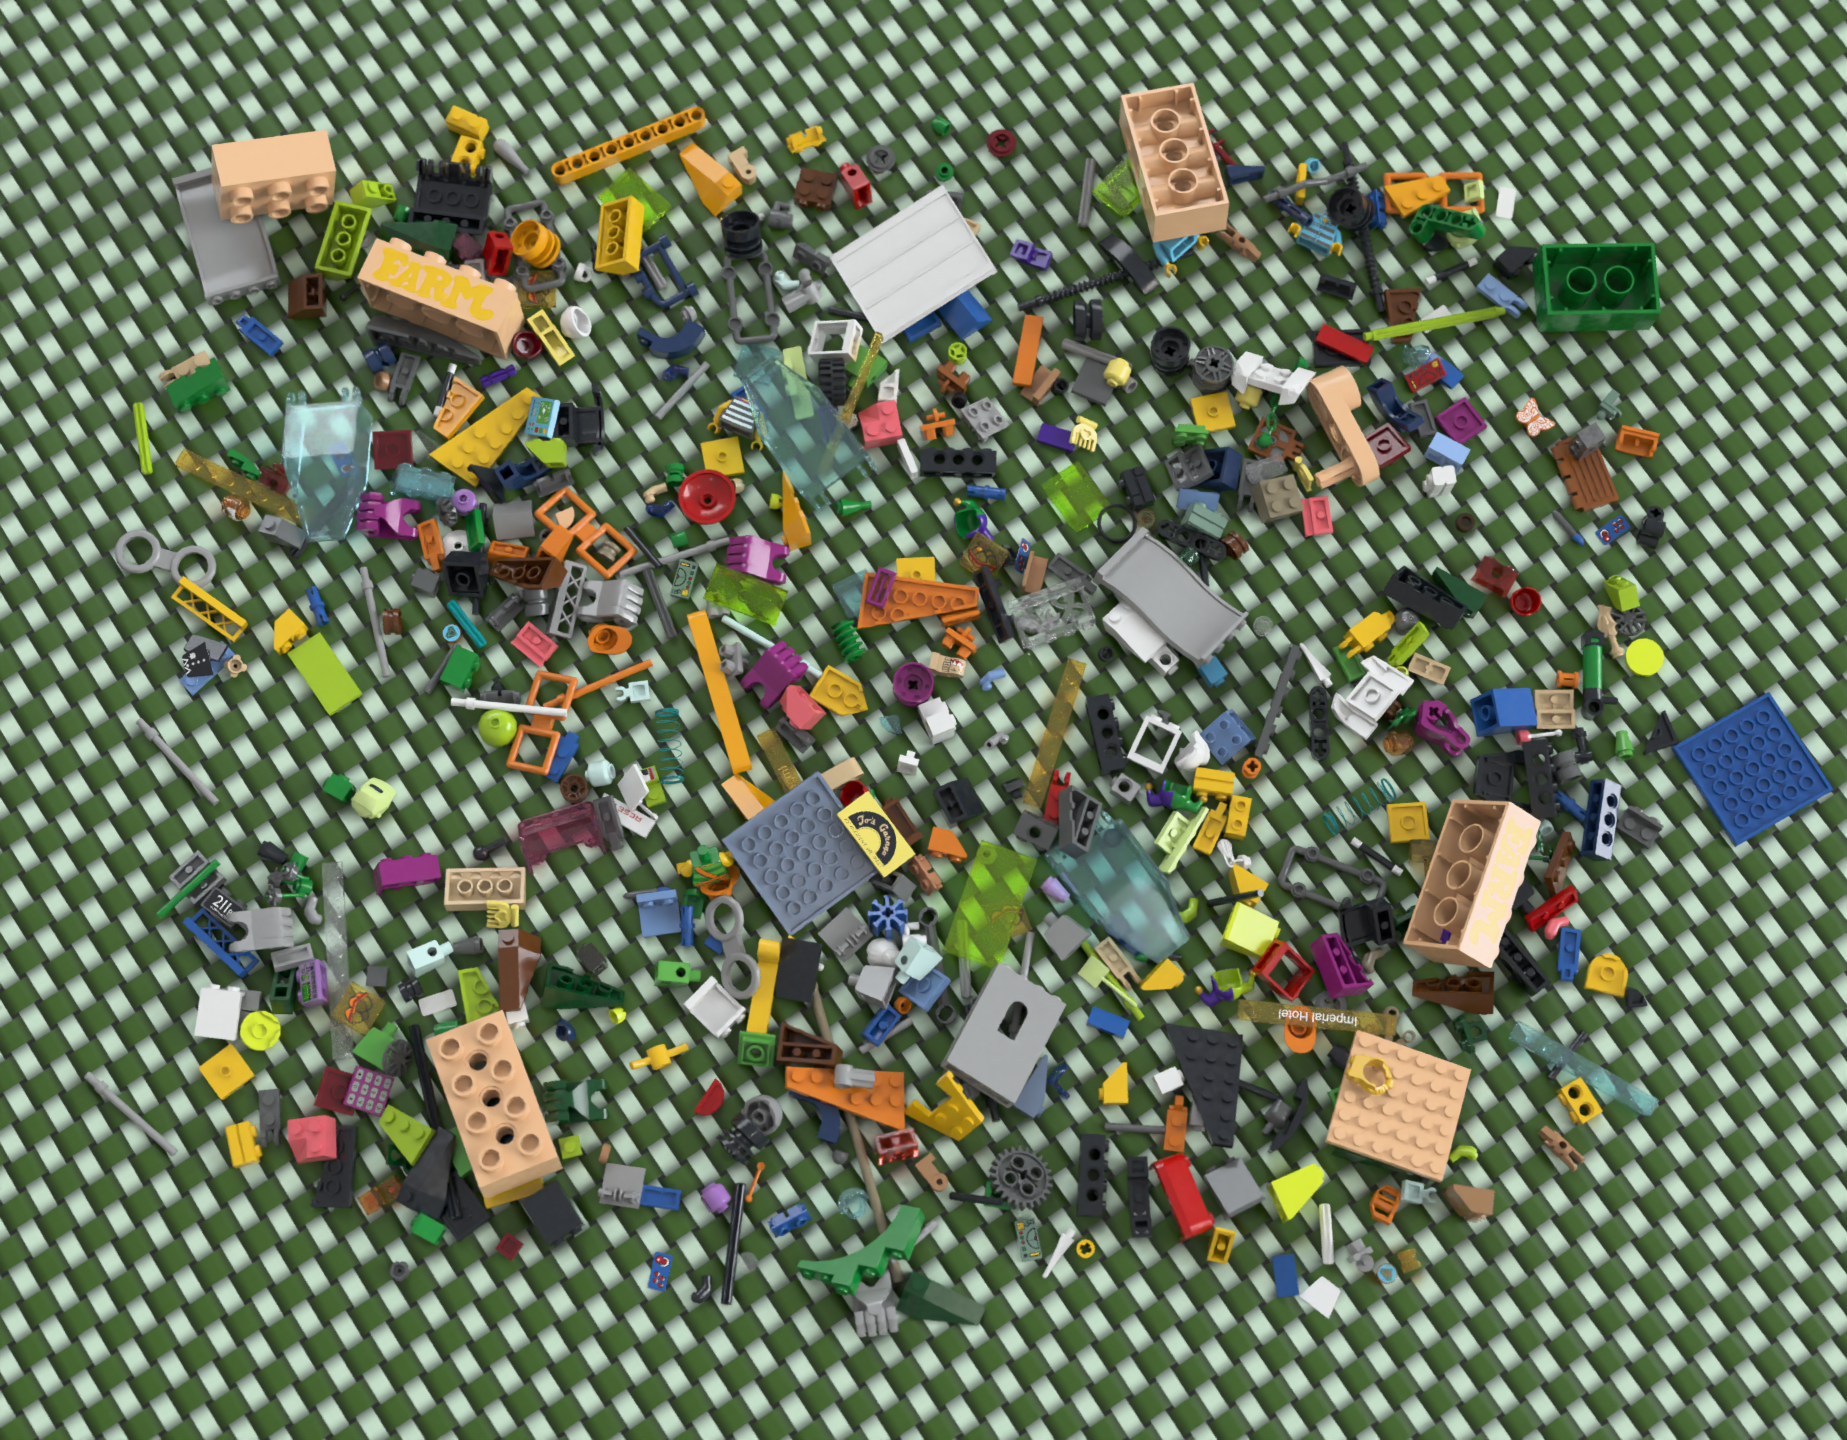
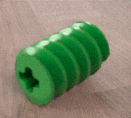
[831,620,866,663]

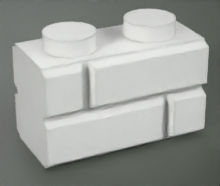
[1422,465,1456,498]

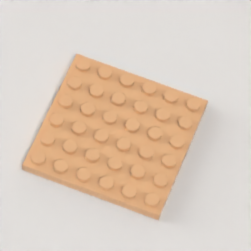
[1325,1030,1471,1182]

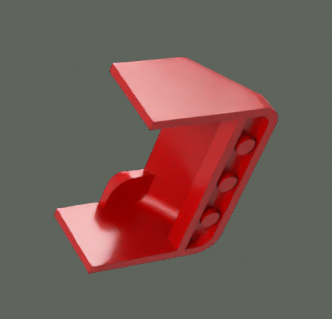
[1148,1153,1215,1243]

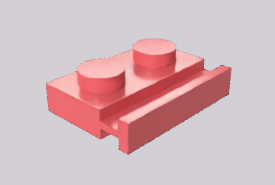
[1301,496,1333,537]
[511,621,559,667]

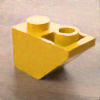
[274,609,308,655]

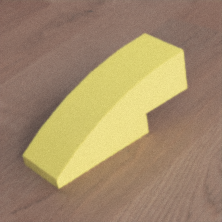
[526,309,575,366]

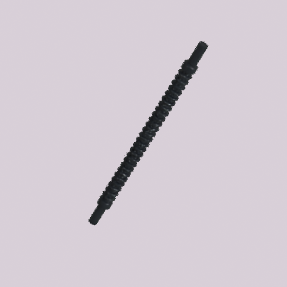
[1341,142,1385,314]
[1017,248,1194,311]

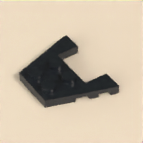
[1473,750,1531,814]

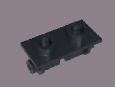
[1316,273,1357,300]

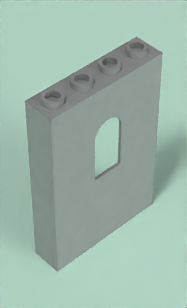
[940,962,1066,1108]

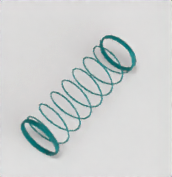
[655,708,684,784]
[1323,778,1397,835]

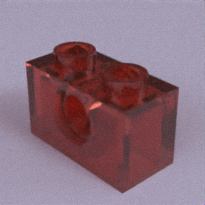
[1471,555,1519,598]
[874,1128,918,1165]

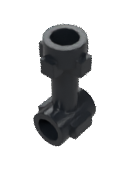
[1571,727,1593,765]

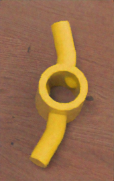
[629,1043,689,1070]

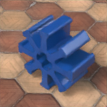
[868,895,908,940]

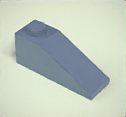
[1013,1054,1048,1120]

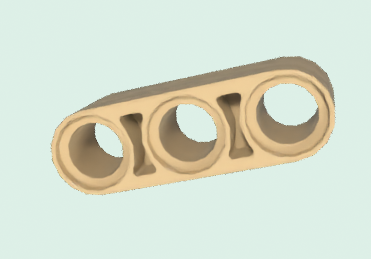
[821,757,864,793]

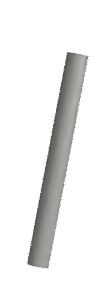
[655,361,710,420]

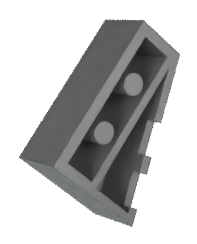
[1059,785,1103,859]

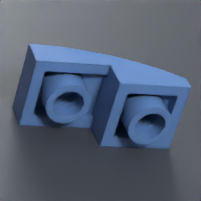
[1176,489,1220,511]

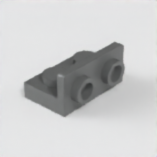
[1615,805,1664,849]

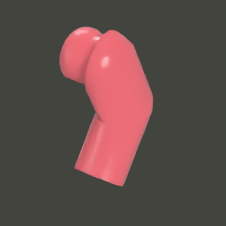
[1544,916,1569,940]

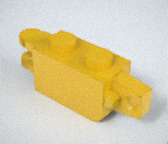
[1338,611,1395,659]

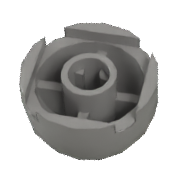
[741,1095,783,1136]

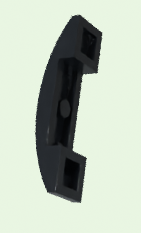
[1097,233,1159,297]
[1267,1078,1308,1153]
[1127,1156,1152,1238]

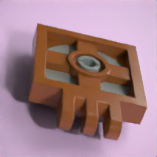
[1247,416,1305,466]

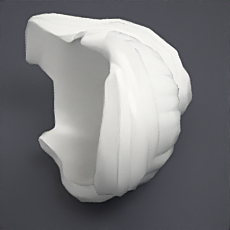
[1174,730,1210,770]
[866,938,901,970]

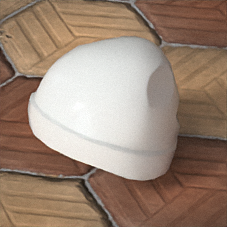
[560,306,591,339]

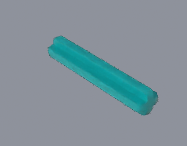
[446,600,487,649]

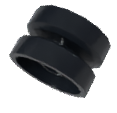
[1073,299,1103,341]

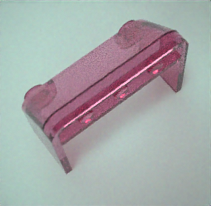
[517,801,607,875]

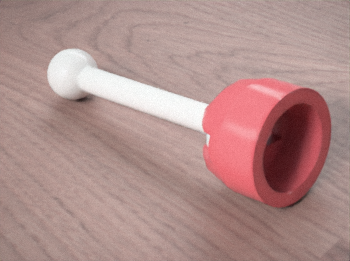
[1515,729,1562,745]

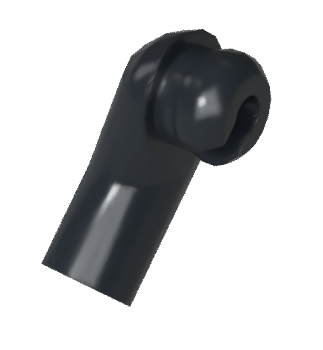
[691,1275,712,1304]

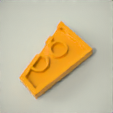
[1383,175,1450,219]
[433,376,485,440]

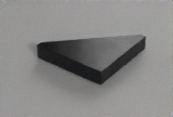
[467,464,505,504]
[1643,710,1679,755]

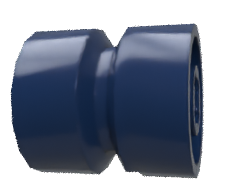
[362,341,397,374]

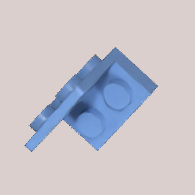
[1200,709,1257,765]
[636,889,681,938]

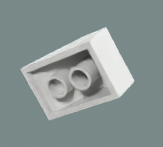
[1102,599,1168,663]

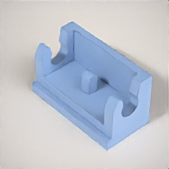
[1424,432,1470,474]

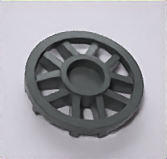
[1611,607,1647,636]
[382,1039,413,1077]

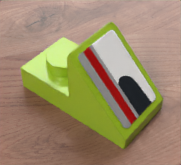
[639,765,666,808]

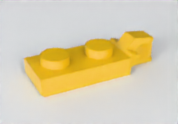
[1192,802,1227,856]

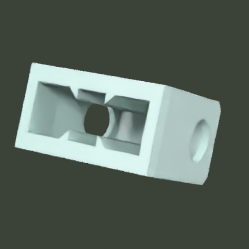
[895,936,942,984]
[407,940,454,977]

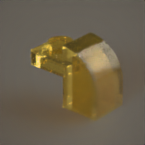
[1407,839,1437,878]

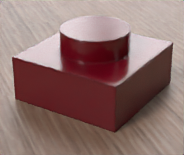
[495,1232,524,1261]

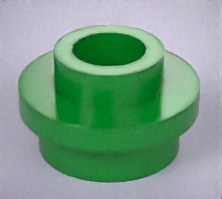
[935,163,954,182]

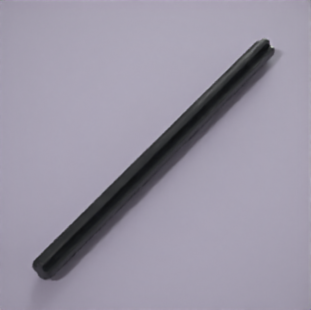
[408,1024,461,1219]

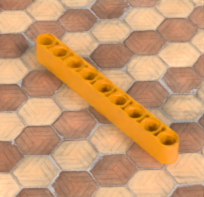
[551,107,706,185]
[687,609,752,775]

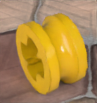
[1076,1240,1095,1259]

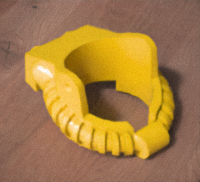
[1345,1054,1394,1095]

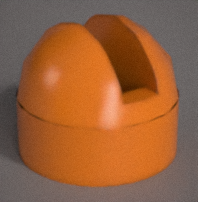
[894,997,912,1014]

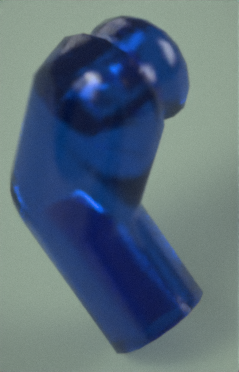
[662,365,690,381]
[645,500,675,518]

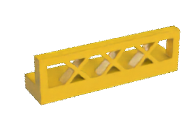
[171,576,248,643]

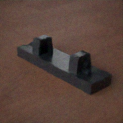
[972,566,1016,644]

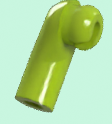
[1176,898,1199,924]
[1448,1145,1478,1163]

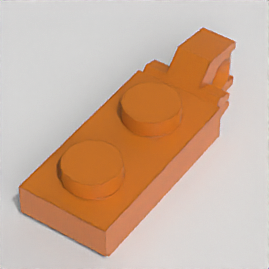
[417,518,445,573]
[1163,1095,1188,1153]

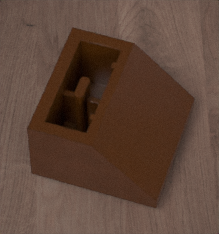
[288,273,327,319]

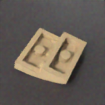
[1533,690,1575,729]

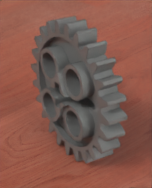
[988,1146,1053,1211]

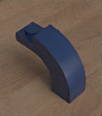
[637,320,705,359]
[1367,378,1424,433]
[494,457,554,490]
[788,1090,841,1145]

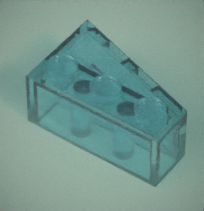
[389,463,455,502]

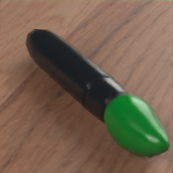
[1134,953,1182,962]

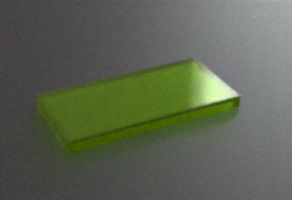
[943,840,1037,968]

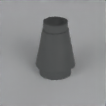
[453,936,484,956]

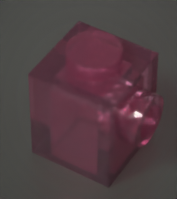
[453,232,483,262]

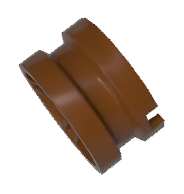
[1220,530,1249,560]
[382,608,402,635]
[560,774,589,804]

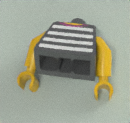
[707,391,765,451]

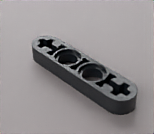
[1157,520,1227,561]
[1308,686,1330,761]

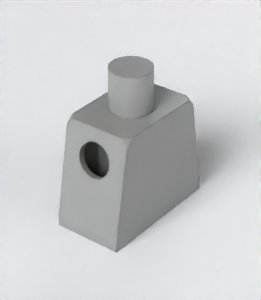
[1043,912,1092,960]
[848,965,898,1010]

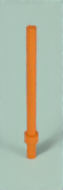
[543,659,653,708]

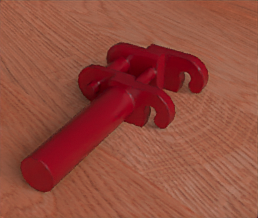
[1208,128,1237,165]

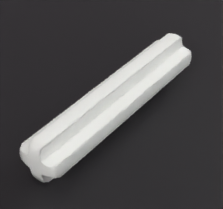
[1319,1204,1334,1264]

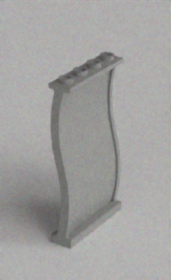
[172,167,282,305]
[1093,527,1249,669]

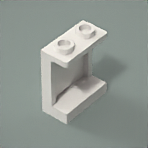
[684,976,747,1040]
[194,984,245,1041]

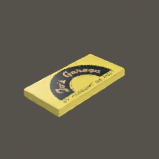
[836,791,915,878]

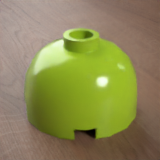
[478,709,518,747]

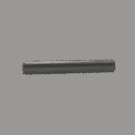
[643,568,677,639]

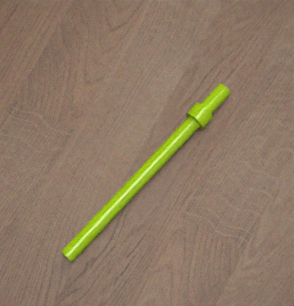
[1081,941,1145,1021]

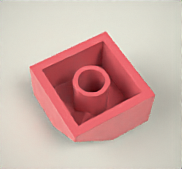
[858,400,902,449]
[779,685,826,730]
[288,1115,337,1164]

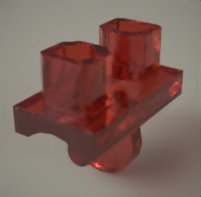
[259,461,297,495]

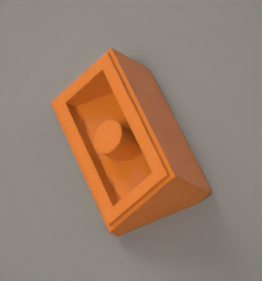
[487,540,530,564]
[939,607,980,627]

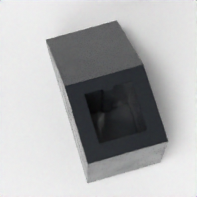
[1493,246,1538,280]

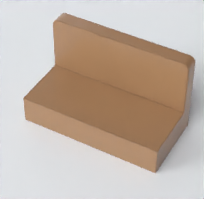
[1020,365,1061,407]
[1021,551,1048,597]

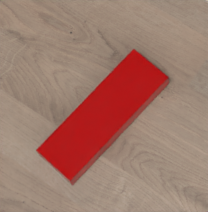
[1315,324,1374,365]
[1524,885,1579,933]

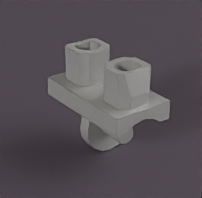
[719,642,749,681]
[1346,1238,1374,1272]

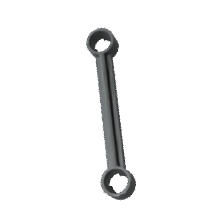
[918,907,956,1025]

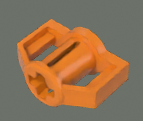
[1369,1185,1401,1226]

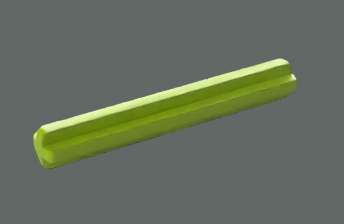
[133,402,153,475]

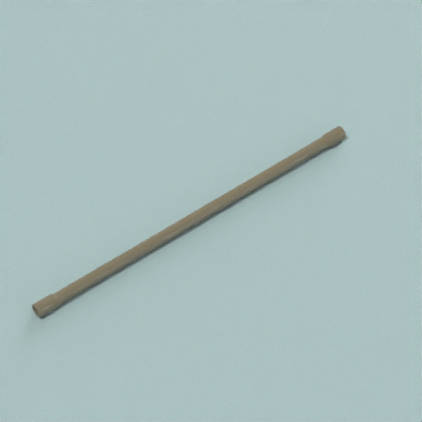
[812,981,904,1284]

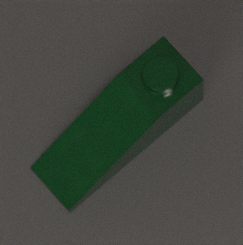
[1432,567,1487,619]
[269,967,298,1014]

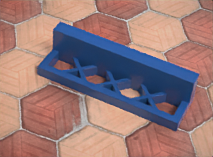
[182,908,259,978]

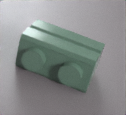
[1181,502,1227,541]

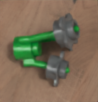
[265,862,313,907]

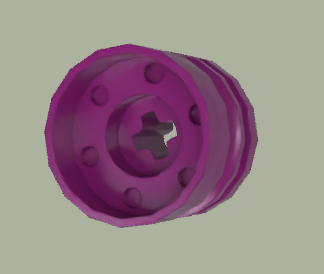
[892,662,934,708]

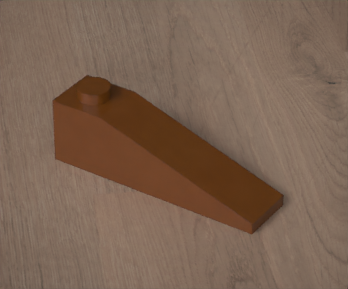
[498,929,541,1012]
[1412,971,1494,1015]

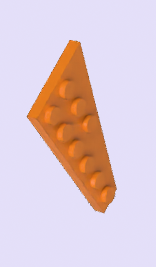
[857,572,979,630]
[785,1067,905,1133]

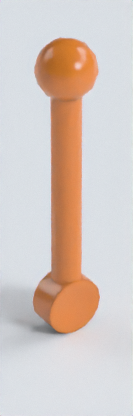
[744,1162,765,1203]

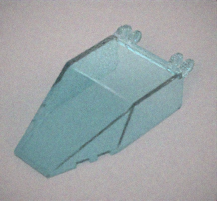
[741,356,877,513]
[281,386,373,542]
[1045,810,1189,964]

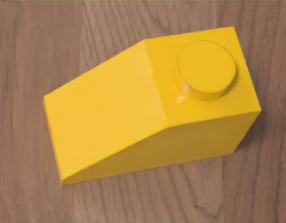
[1139,956,1185,990]
[1098,1063,1128,1105]
[1207,1227,1236,1265]

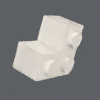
[918,697,957,745]

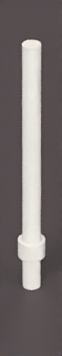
[451,697,567,717]

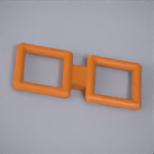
[1383,172,1485,214]
[534,487,638,579]
[506,670,578,776]

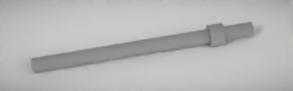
[619,537,730,578]
[359,567,391,678]
[136,718,219,806]
[1008,932,1035,1041]
[84,1072,178,1156]

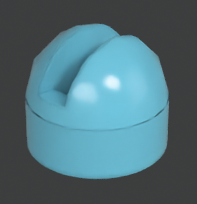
[1304,158,1320,174]

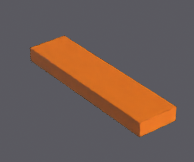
[1012,314,1044,388]

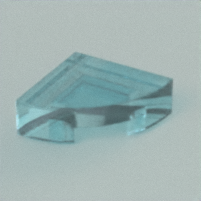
[879,714,902,735]

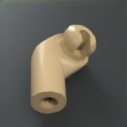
[643,483,668,504]

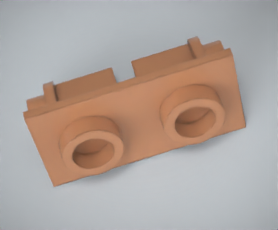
[907,854,943,896]

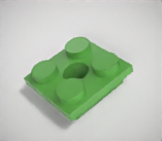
[1171,424,1209,447]
[737,1031,776,1068]

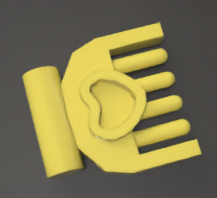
[1069,416,1098,453]
[1293,456,1314,492]
[487,900,519,928]

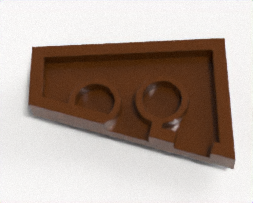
[1383,288,1421,344]
[1544,831,1575,898]

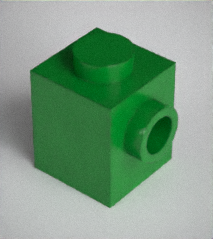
[322,773,356,805]

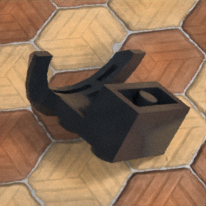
[554,383,605,456]
[1338,897,1397,966]

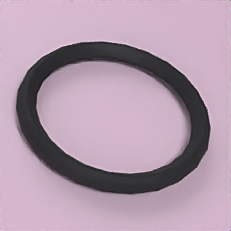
[1097,504,1137,543]

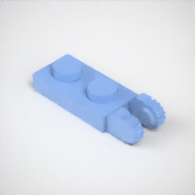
[1476,273,1528,319]

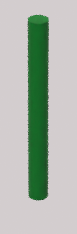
[156,859,221,919]

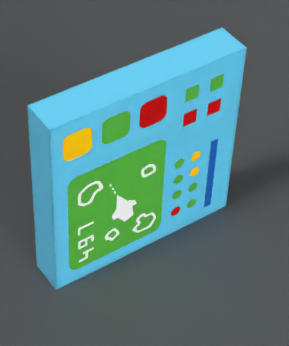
[525,396,560,438]

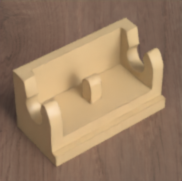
[1407,652,1451,685]

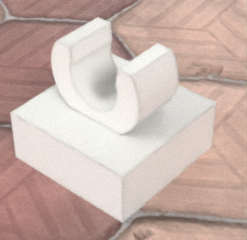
[897,750,919,776]

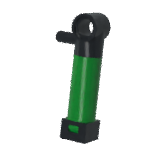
[1581,631,1618,721]

